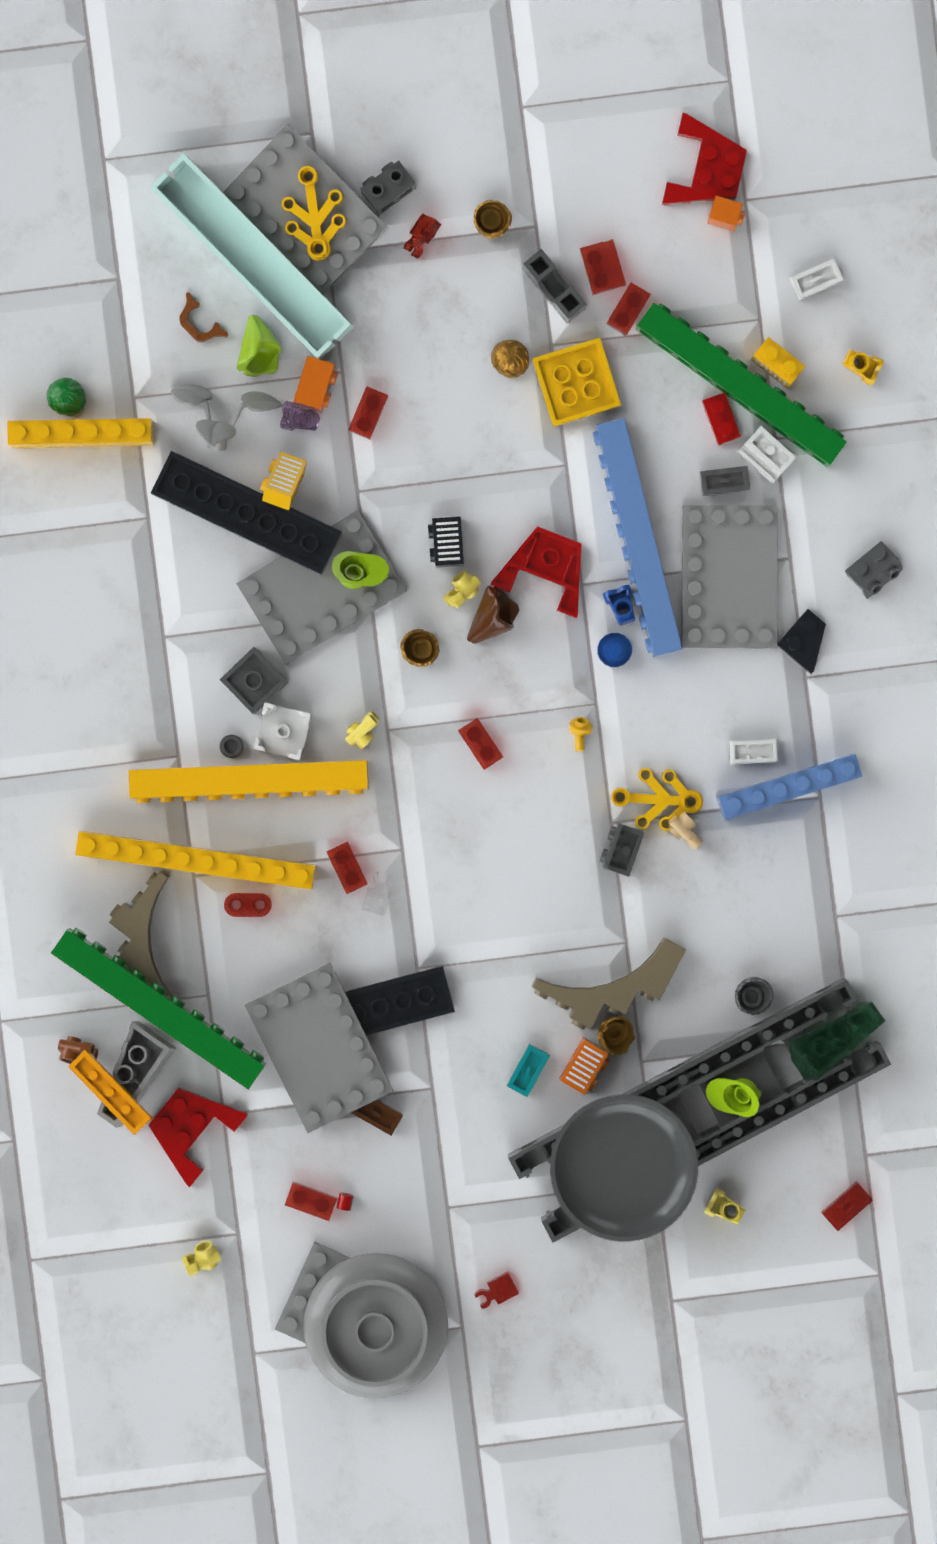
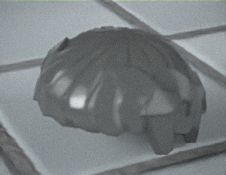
[735,977,774,1015]

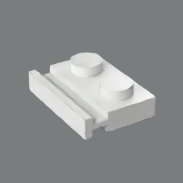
[737,426,796,484]

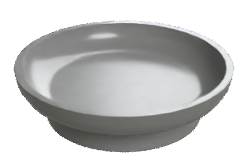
[303,1253,448,1399]

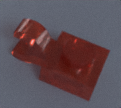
[404,213,441,259]

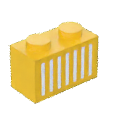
[751,337,806,389]
[260,451,307,510]

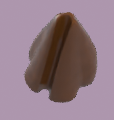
[467,586,519,644]

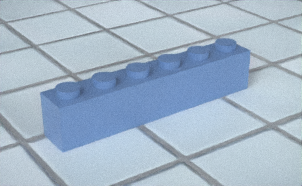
[716,754,863,820]

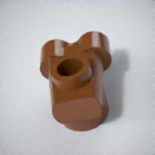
[58,1036,98,1064]

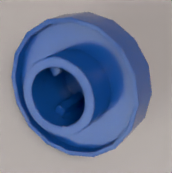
[597,633,632,667]

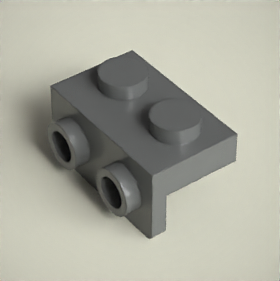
[845,541,903,599]
[599,823,645,877]

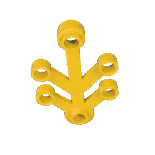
[282,166,347,261]
[611,768,703,831]

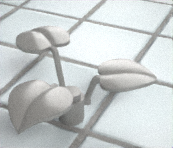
[171,385,283,451]

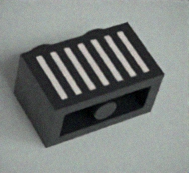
[428,516,464,568]

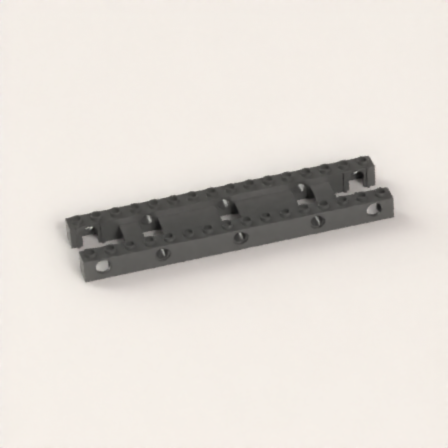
[508,978,892,1243]

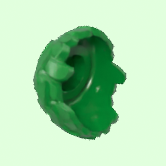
[47,377,86,416]

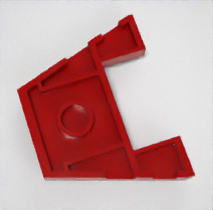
[662,113,747,205]
[490,526,582,618]
[148,1088,248,1188]

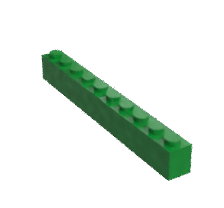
[636,303,847,468]
[51,927,267,1090]

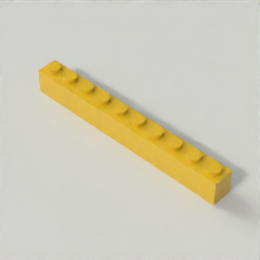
[128,760,369,803]
[75,831,316,890]

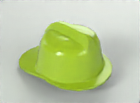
[332,551,389,589]
[706,1078,761,1117]

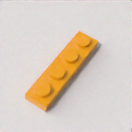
[68,1050,153,1135]

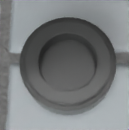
[220,735,244,758]

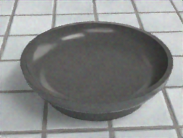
[550,1095,698,1242]

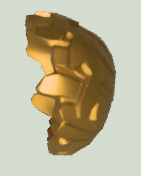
[473,200,512,238]
[491,339,530,378]
[400,629,440,667]
[597,1016,635,1056]

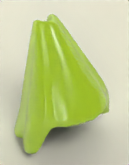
[237,315,282,377]

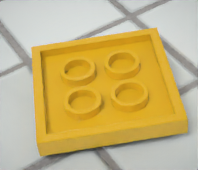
[532,337,621,428]

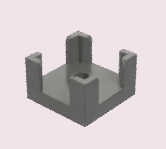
[219,647,288,715]

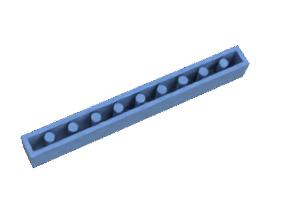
[593,418,682,657]

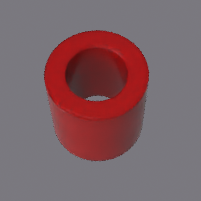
[336,1192,354,1211]

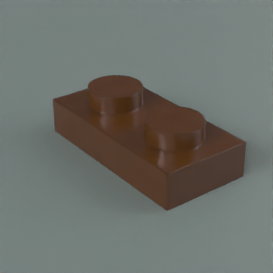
[351,1099,403,1136]

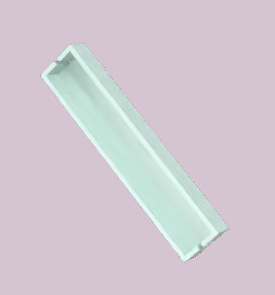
[150,153,354,360]

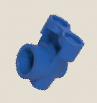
[603,585,635,626]

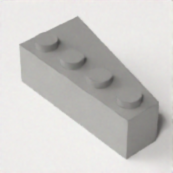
[97,1021,176,1128]

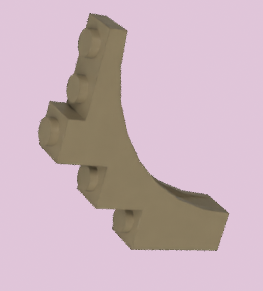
[109,871,173,998]
[532,937,686,1030]

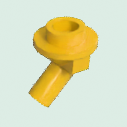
[569,717,593,752]

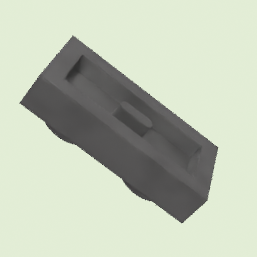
[700,466,750,496]

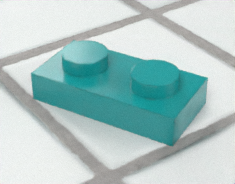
[506,1044,550,1097]

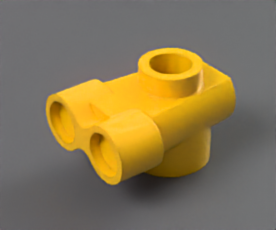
[842,349,884,386]

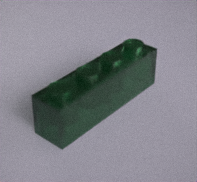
[788,1002,885,1080]

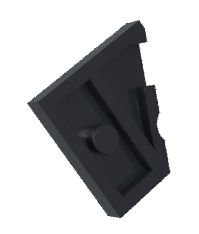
[777,609,826,675]

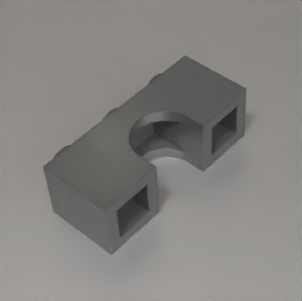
[522,248,587,324]

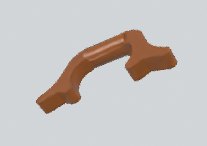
[179,292,228,343]

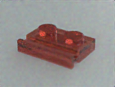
[580,239,626,295]

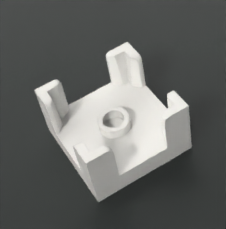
[253,703,313,760]

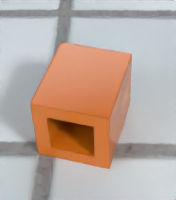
[707,196,745,231]

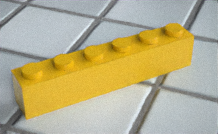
[7,418,154,448]

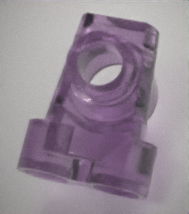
[280,401,320,431]

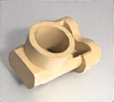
[668,812,703,850]

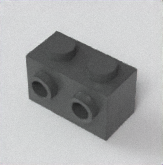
[360,160,416,216]

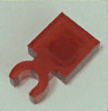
[474,1271,519,1309]

